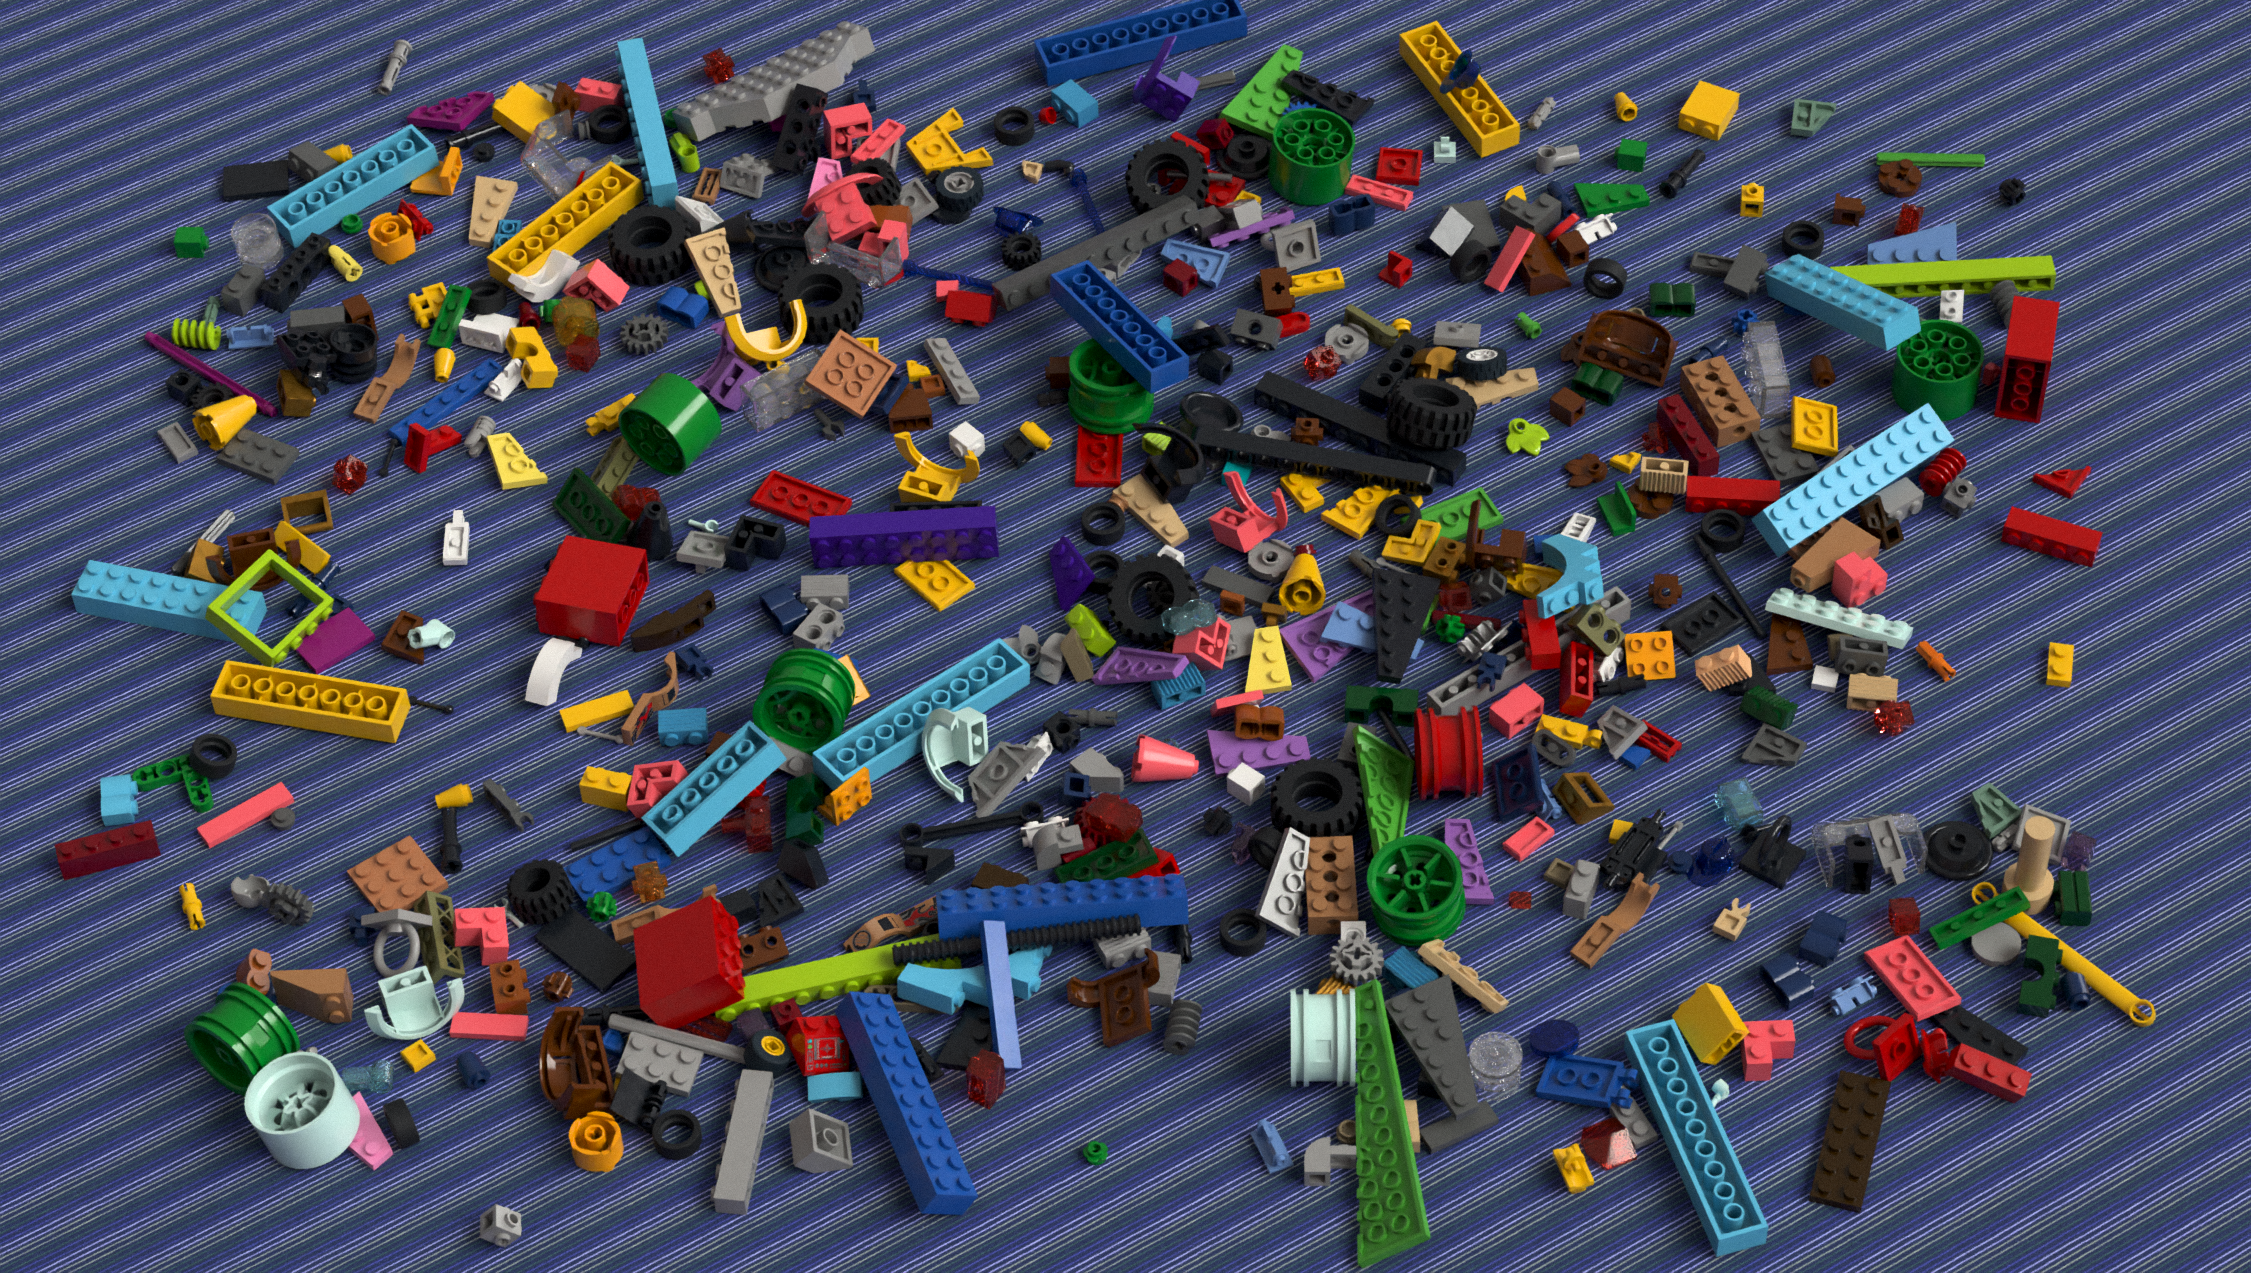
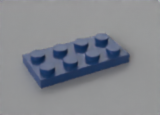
[564,826,671,908]

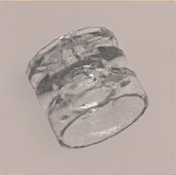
[231,213,284,271]
[1469,1032,1523,1100]

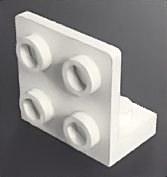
[458,313,519,353]

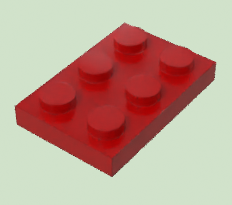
[1168,169,1245,210]

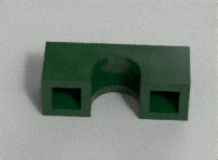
[1344,685,1419,727]
[784,772,825,846]
[2017,935,2063,1018]

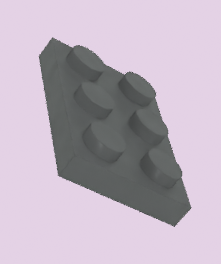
[1751,423,1820,486]
[217,427,300,485]

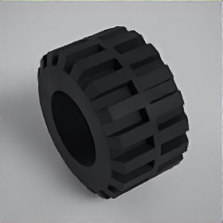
[845,157,902,206]
[506,859,575,924]

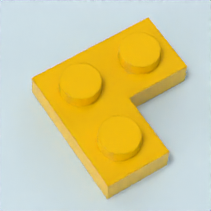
[1280,473,1331,513]
[1381,519,1442,567]

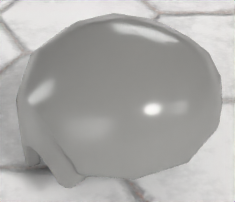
[231,874,270,908]

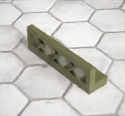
[590,435,639,502]
[413,890,465,984]

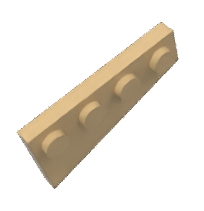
[469,176,518,248]
[684,227,742,318]
[1445,367,1539,410]
[1417,939,1509,1013]

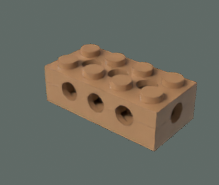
[1680,355,1761,448]
[1304,836,1358,935]

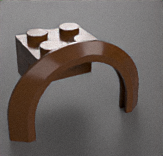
[1465,499,1527,576]
[205,527,301,591]

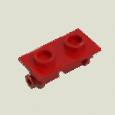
[397,199,434,241]
[1920,1028,1949,1084]

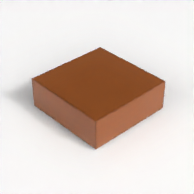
[919,374,946,399]
[1220,590,1245,617]

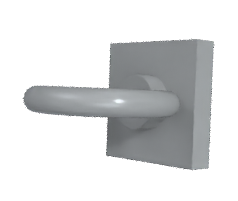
[1260,219,1321,272]
[361,909,432,978]

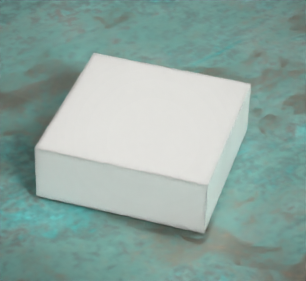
[1811,665,1839,693]

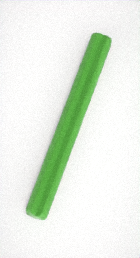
[1876,152,1985,167]

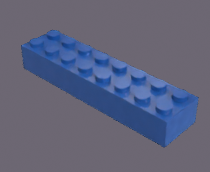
[1050,260,1189,394]

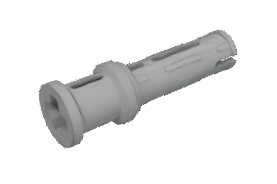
[378,39,412,96]

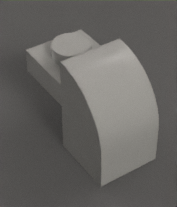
[1034,632,1067,685]
[1032,824,1084,871]
[1304,1137,1356,1186]

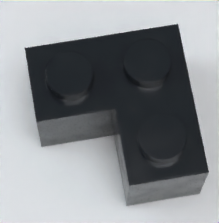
[724,515,787,571]

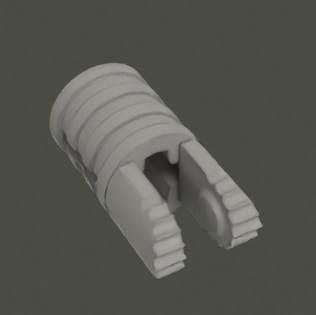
[464,416,496,458]

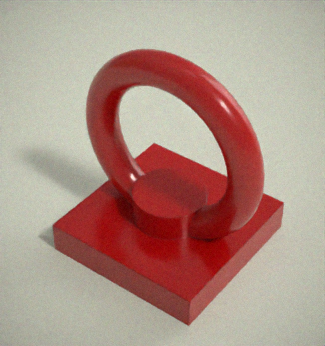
[1844,1013,1922,1082]

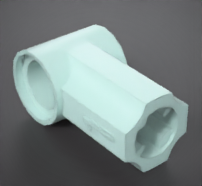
[407,619,455,649]

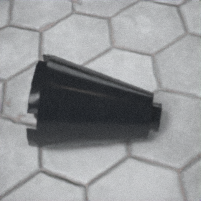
[703,209,763,253]
[627,501,673,562]

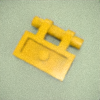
[408,282,447,329]

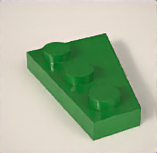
[1573,183,1650,219]

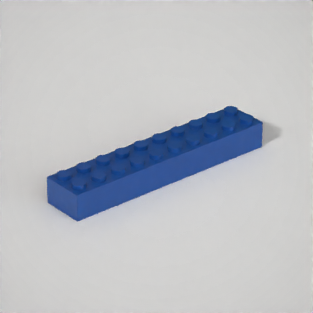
[1034,0,1247,86]
[936,874,1189,941]
[834,991,978,1215]

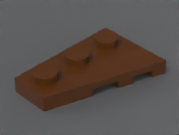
[1766,613,1813,676]

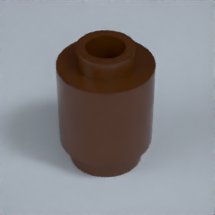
[1809,355,1836,388]

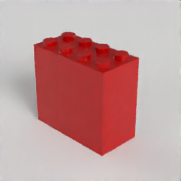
[1994,296,2060,423]
[533,535,650,647]
[633,895,746,1030]

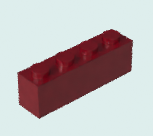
[1656,394,1720,477]
[55,820,161,881]

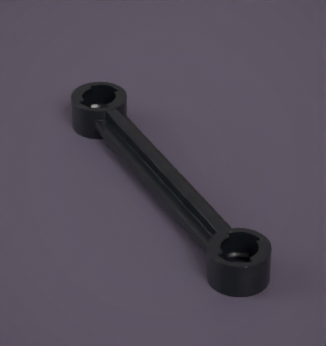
[899,801,1044,849]

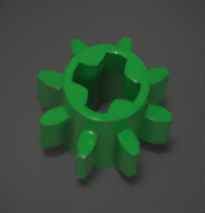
[539,299,566,323]
[1436,614,1465,644]
[586,891,618,922]

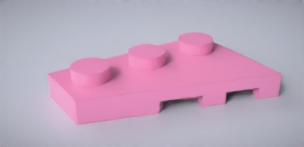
[808,157,843,211]
[347,1092,393,1171]

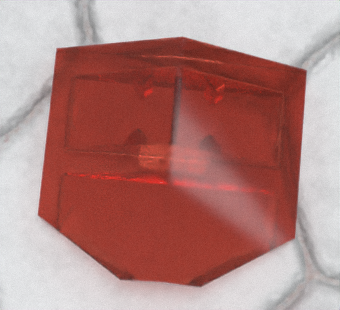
[1580,1117,1637,1171]

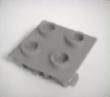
[1214,614,1257,662]
[1456,620,1513,664]

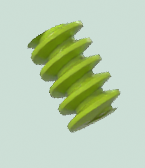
[171,318,221,350]

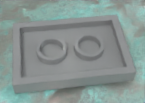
[615,1031,704,1097]

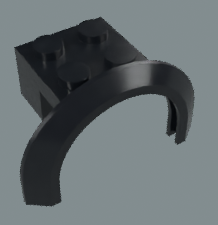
[1132,422,1207,504]

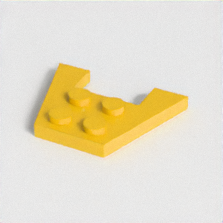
[906,108,993,175]

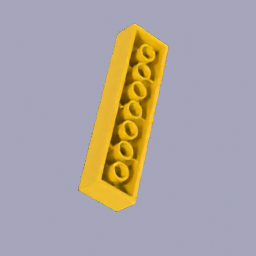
[1399,21,1520,158]
[487,161,644,295]
[210,660,411,743]

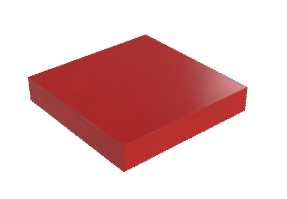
[1376,147,1423,186]

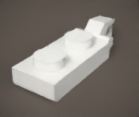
[443,510,470,566]

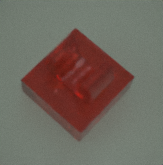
[1642,421,1668,454]

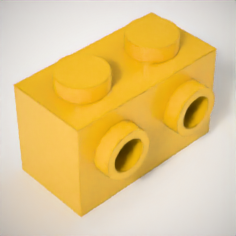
[579,766,632,812]

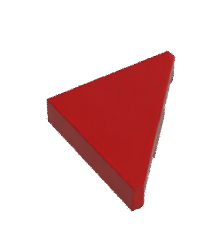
[2032,466,2091,499]

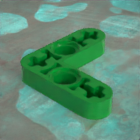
[132,754,214,813]

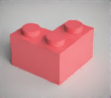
[823,103,872,160]
[858,219,909,272]
[563,258,630,312]
[1831,551,1888,608]
[1172,617,1231,671]
[626,760,689,821]
[453,907,509,966]
[1739,1020,1795,1081]

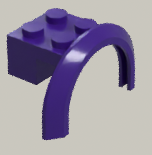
[1132,35,1200,123]

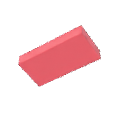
[1503,816,1555,862]

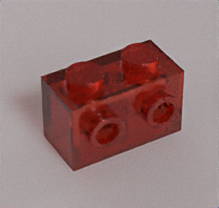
[966,1048,1006,1110]

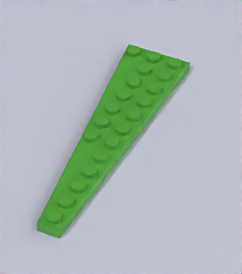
[1354,979,1431,1268]

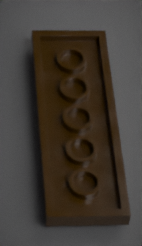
[1809,1070,1891,1213]

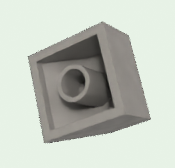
[789,1108,853,1173]

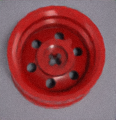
[1414,705,1483,801]

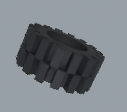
[1002,231,1042,271]
[192,382,234,411]

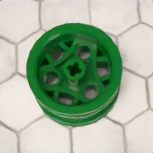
[1068,338,1154,434]
[752,648,856,756]
[184,982,300,1096]

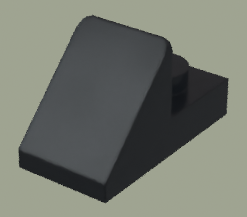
[904,846,955,885]

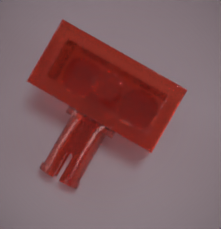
[721,796,773,854]

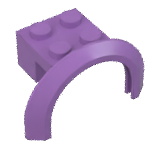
[691,321,762,411]

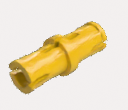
[179,883,206,930]

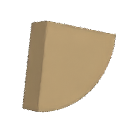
[1022,160,1044,184]

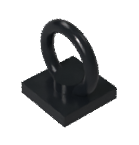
[1738,815,1807,890]

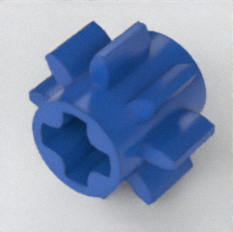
[1731,309,1760,337]

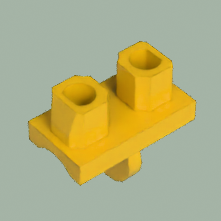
[1553,1143,1594,1194]

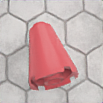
[1131,734,1199,783]

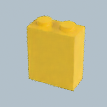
[492,81,558,145]
[1678,81,1740,141]
[1672,983,1750,1065]

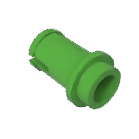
[1514,312,1542,339]

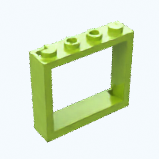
[205,549,334,667]

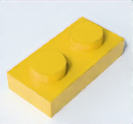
[2046,642,2074,688]

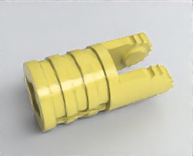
[328,245,363,282]

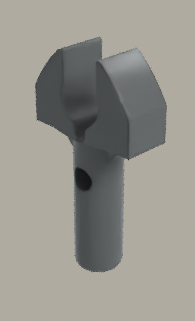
[814,408,845,441]

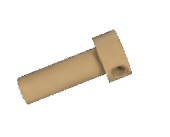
[2001,816,2055,915]

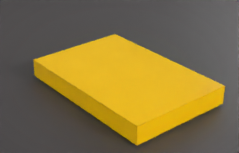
[1791,396,1838,457]
[894,560,975,612]

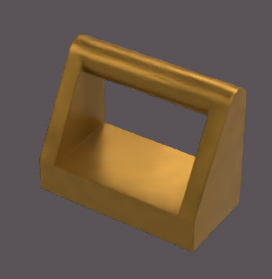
[280,489,334,535]
[1552,772,1615,825]

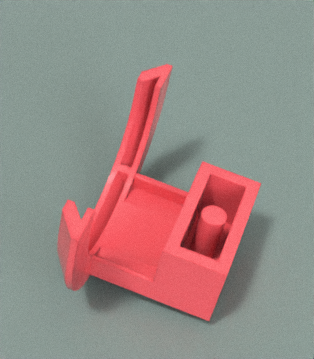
[801,173,883,245]
[1209,471,1288,553]

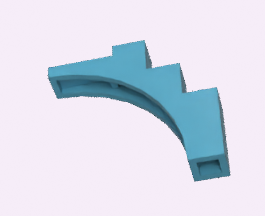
[1536,534,1604,619]
[897,945,1053,1015]

